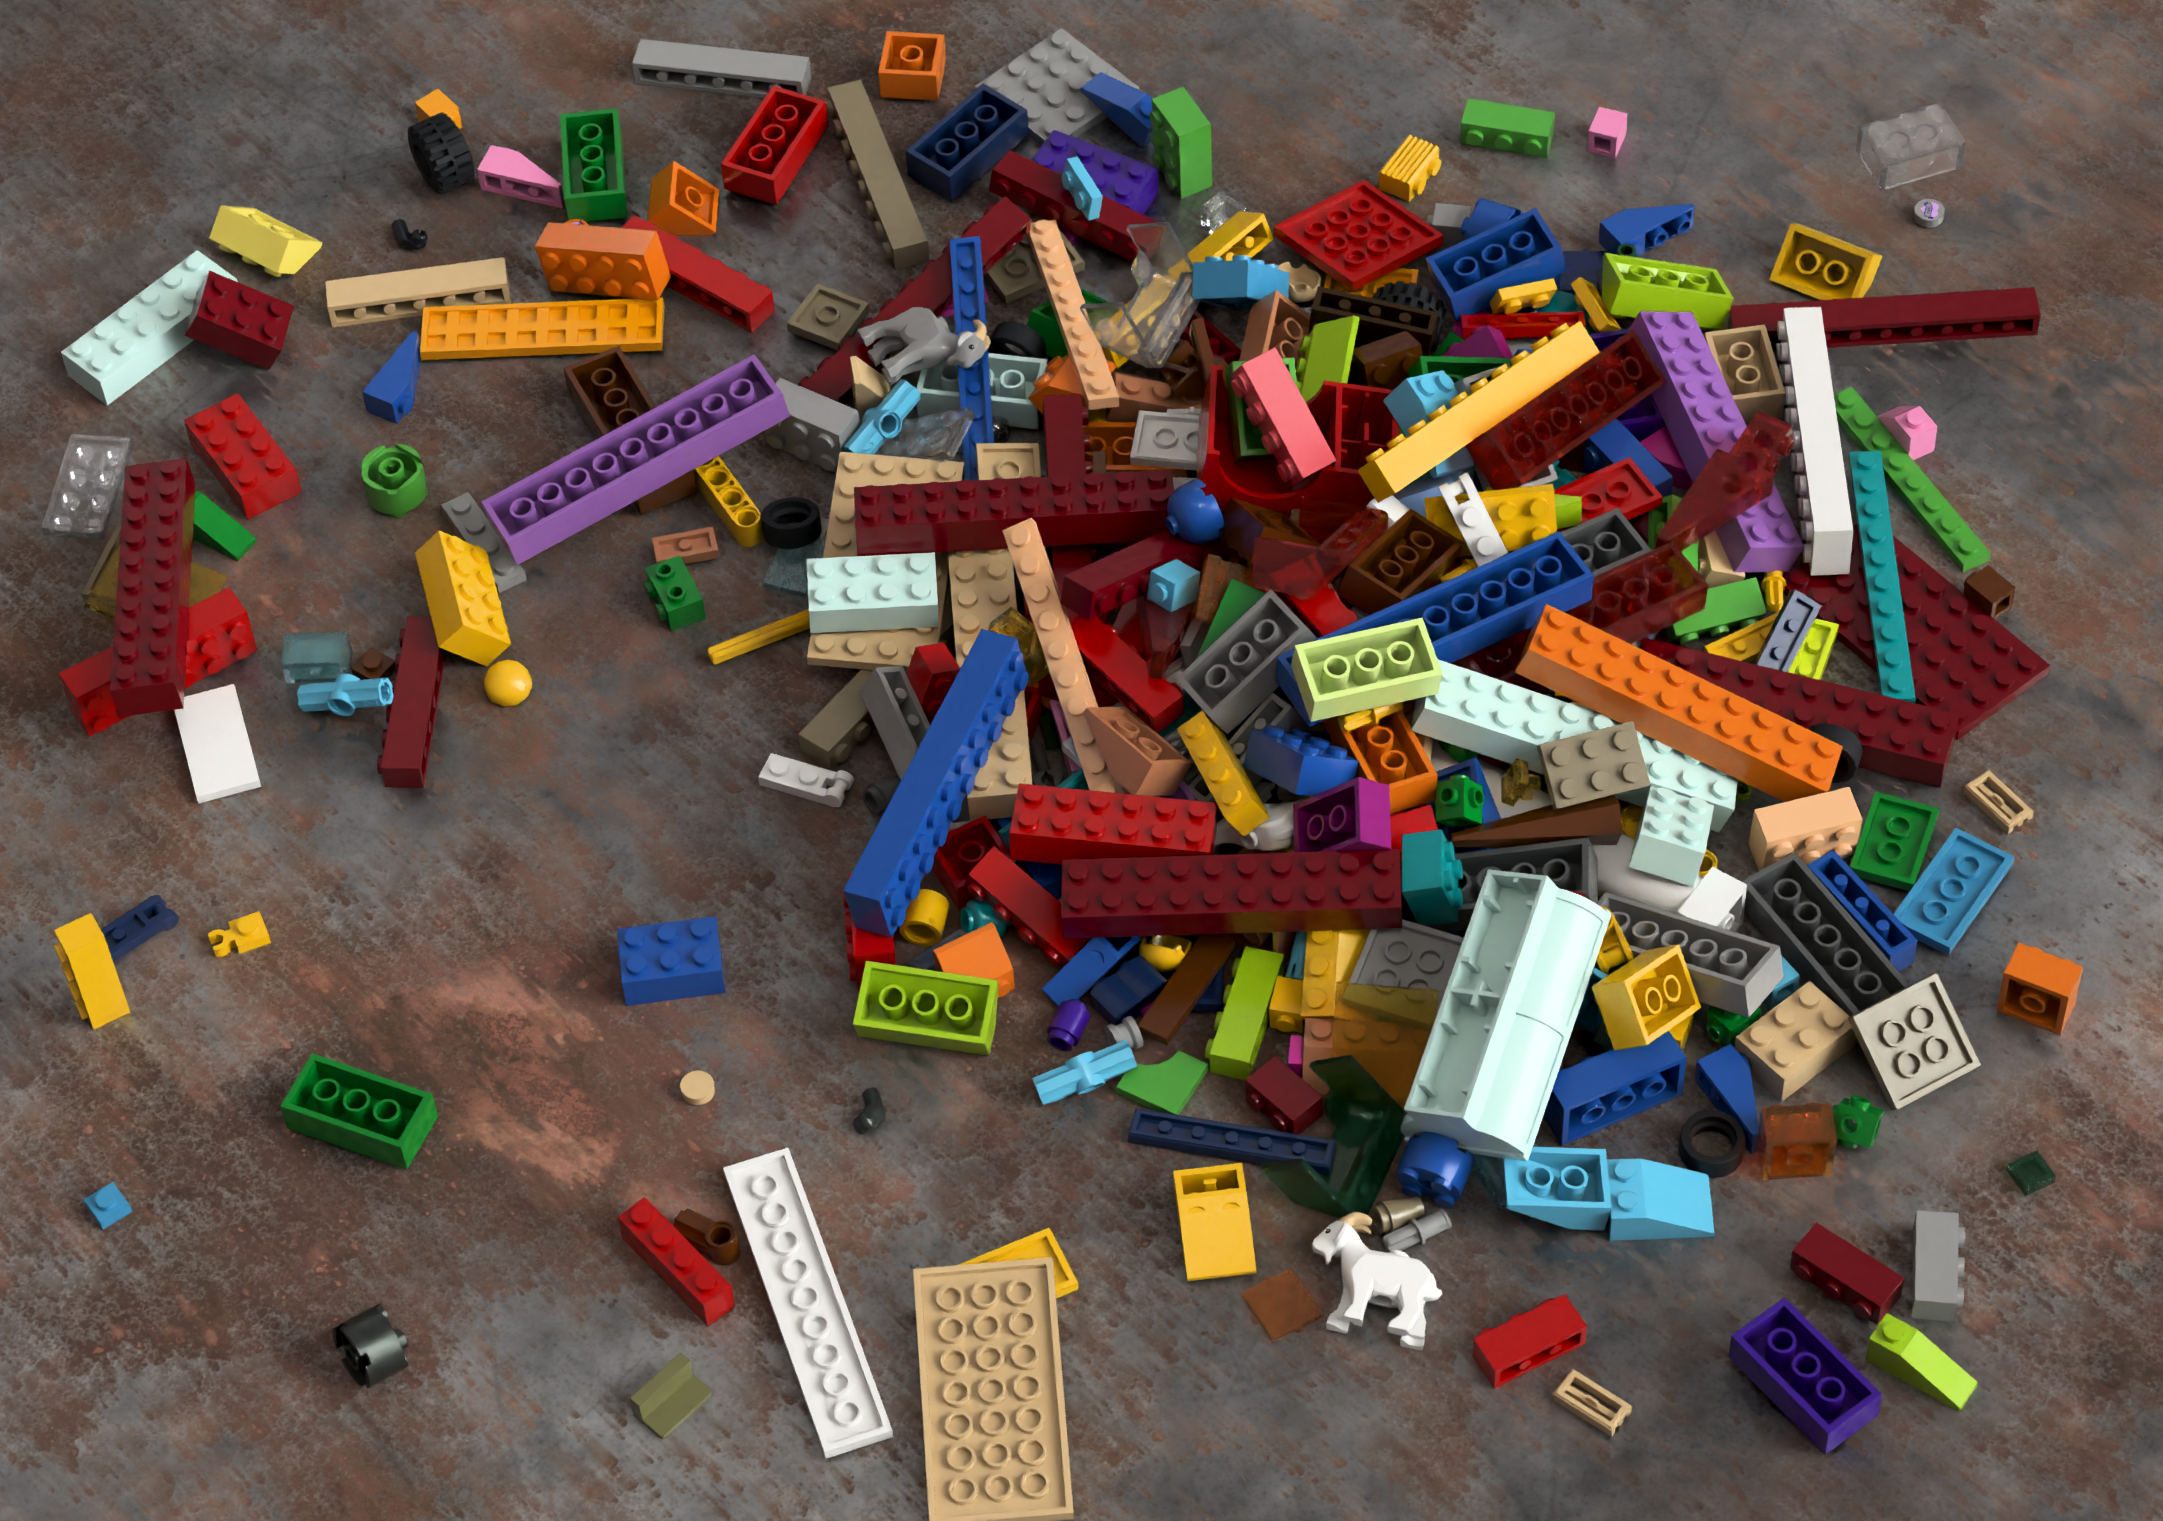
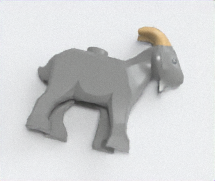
[857,307,991,386]

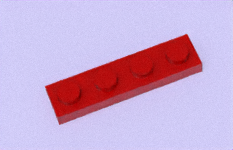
[1461,312,1586,341]

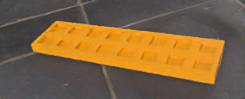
[420,297,664,360]

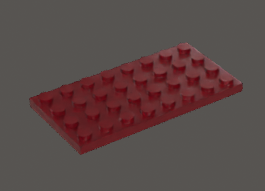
[1783,524,2051,740]

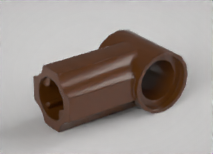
[673,1208,740,1266]

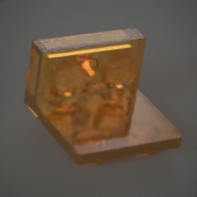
[1191,554,1268,625]

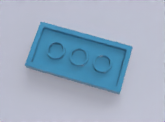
[1894,827,2014,956]

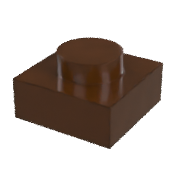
[351,647,395,680]

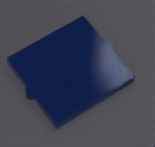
[1561,249,1610,294]

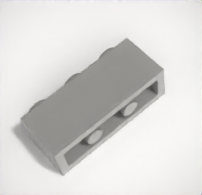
[1911,1210,1965,1322]

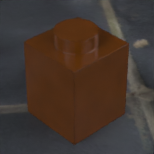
[1963,565,2016,619]

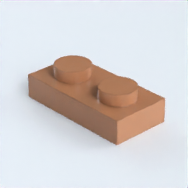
[652,526,719,564]

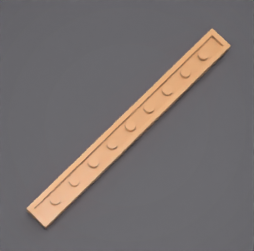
[1027,220,1119,410]
[1002,518,1125,794]

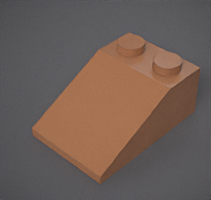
[1083,707,1191,797]

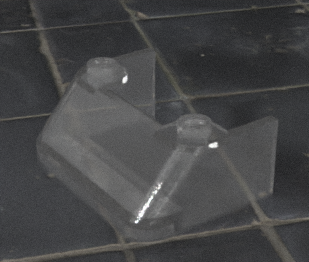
[1079,222,1200,368]

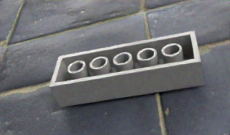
[1594,892,1784,1018]

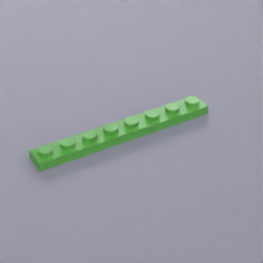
[1834,386,1990,573]

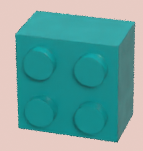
[1402,829,1463,926]

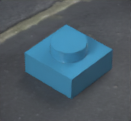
[83,1182,132,1230]

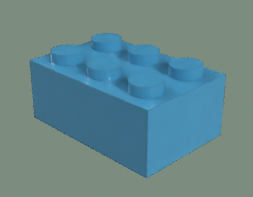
[1192,255,1289,311]

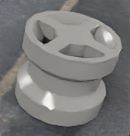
[1105,1016,1144,1049]

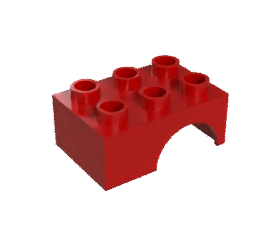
[1196,364,1399,532]

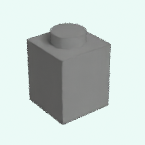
[1427,203,1471,247]

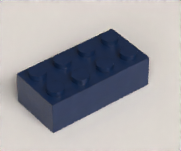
[905,84,1029,202]

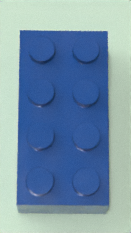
[1426,208,1566,322]
[1543,1030,1686,1146]

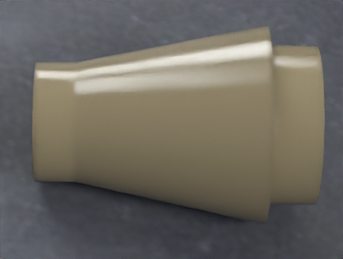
[1370,1196,1424,1234]

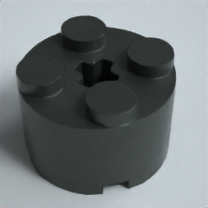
[332,1304,409,1389]

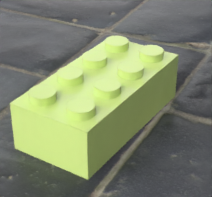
[1291,618,1443,722]

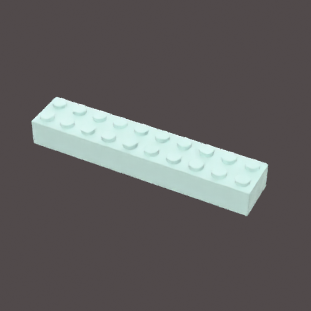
[1411,660,1738,832]

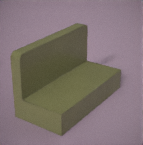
[630,1352,712,1439]

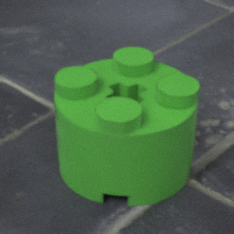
[361,444,428,518]

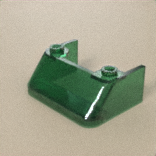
[1261,1055,1406,1219]

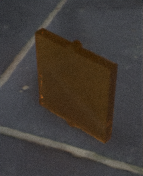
[1242,1268,1323,1342]

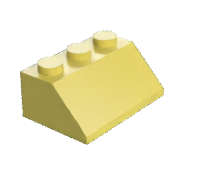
[209,205,323,277]

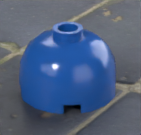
[1165,478,1225,545]

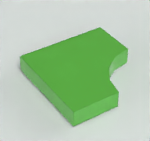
[1116,1051,1209,1115]

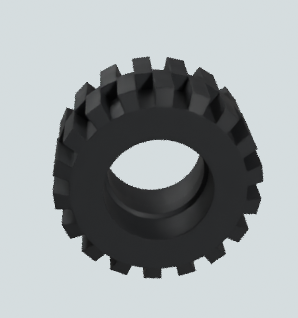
[408,112,475,194]
[1372,281,1447,353]

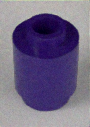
[1047,999,1090,1051]

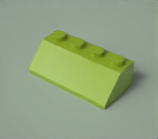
[1602,253,1734,331]
[1295,316,1360,402]
[853,961,998,1056]

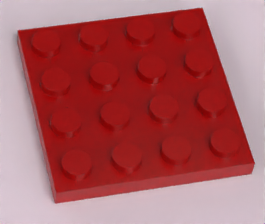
[1274,180,1444,292]

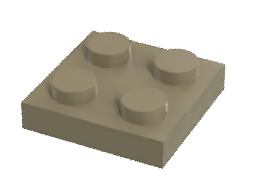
[787,283,870,351]

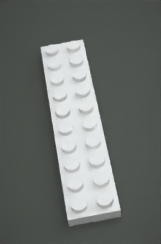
[723,1148,893,1459]

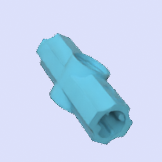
[843,379,921,455]
[297,673,394,716]
[1032,1040,1138,1106]

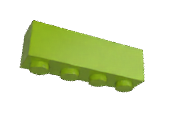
[1205,946,1284,1080]

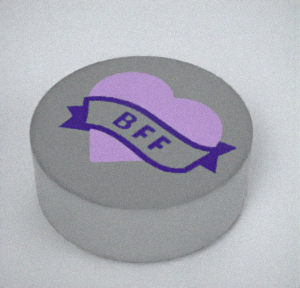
[1913,199,1945,228]

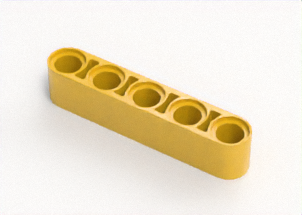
[694,456,763,547]

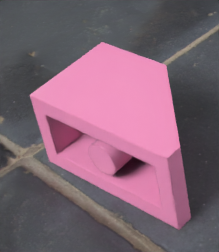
[1877,406,1938,460]

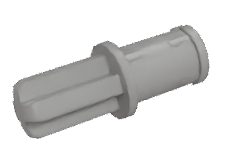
[1382,1208,1452,1252]

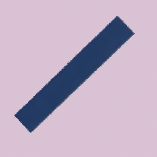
[1128,1108,1336,1175]

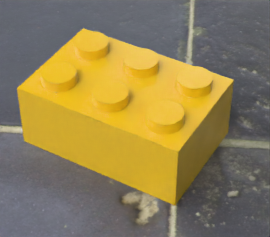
[1592,944,1701,1050]

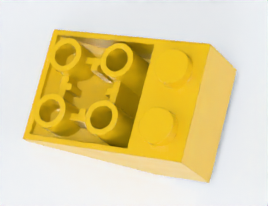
[1173,1163,1257,1281]

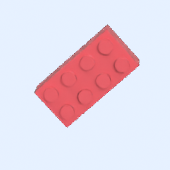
[1231,347,1336,487]

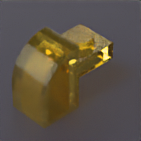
[988,607,1050,686]

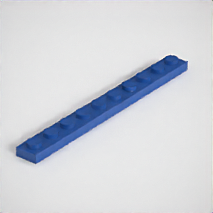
[950,236,994,481]

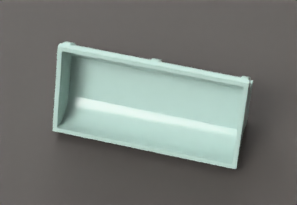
[1401,869,1612,1162]

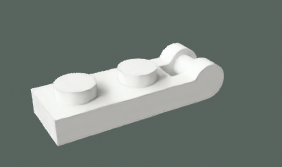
[1438,472,1508,567]
[758,753,854,807]

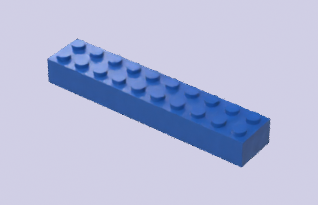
[1276,531,1594,727]
[843,629,1029,938]

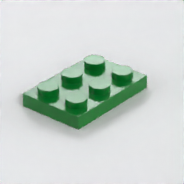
[1850,791,1940,891]

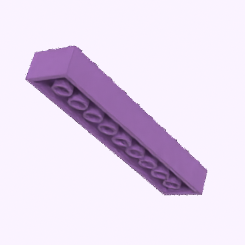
[1625,311,1804,572]
[481,354,790,565]

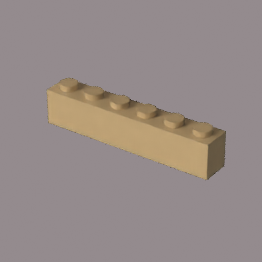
[326,257,511,328]

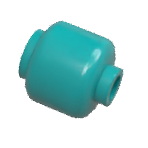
[960,898,1011,938]

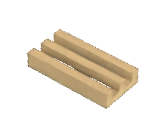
[1963,770,2034,834]
[1552,1369,1632,1437]

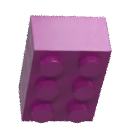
[1293,777,1391,852]

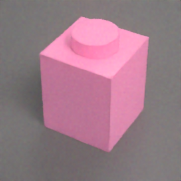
[1587,107,1628,158]

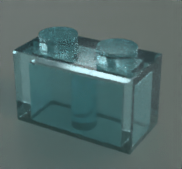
[281,632,353,683]

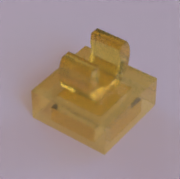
[1501,758,1540,806]

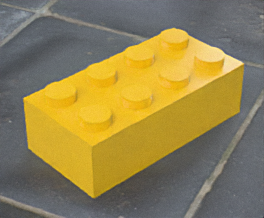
[415,531,511,667]

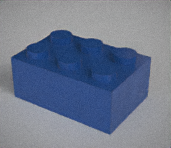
[1582,418,1673,526]
[1243,725,1359,796]
[617,916,726,1006]

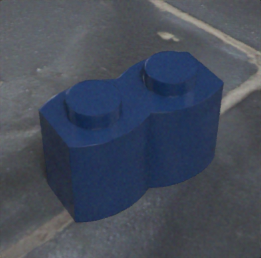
[1090,955,1167,1025]

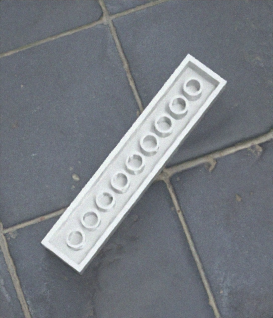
[1776,307,1853,576]

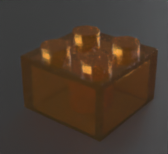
[1757,1103,1837,1180]

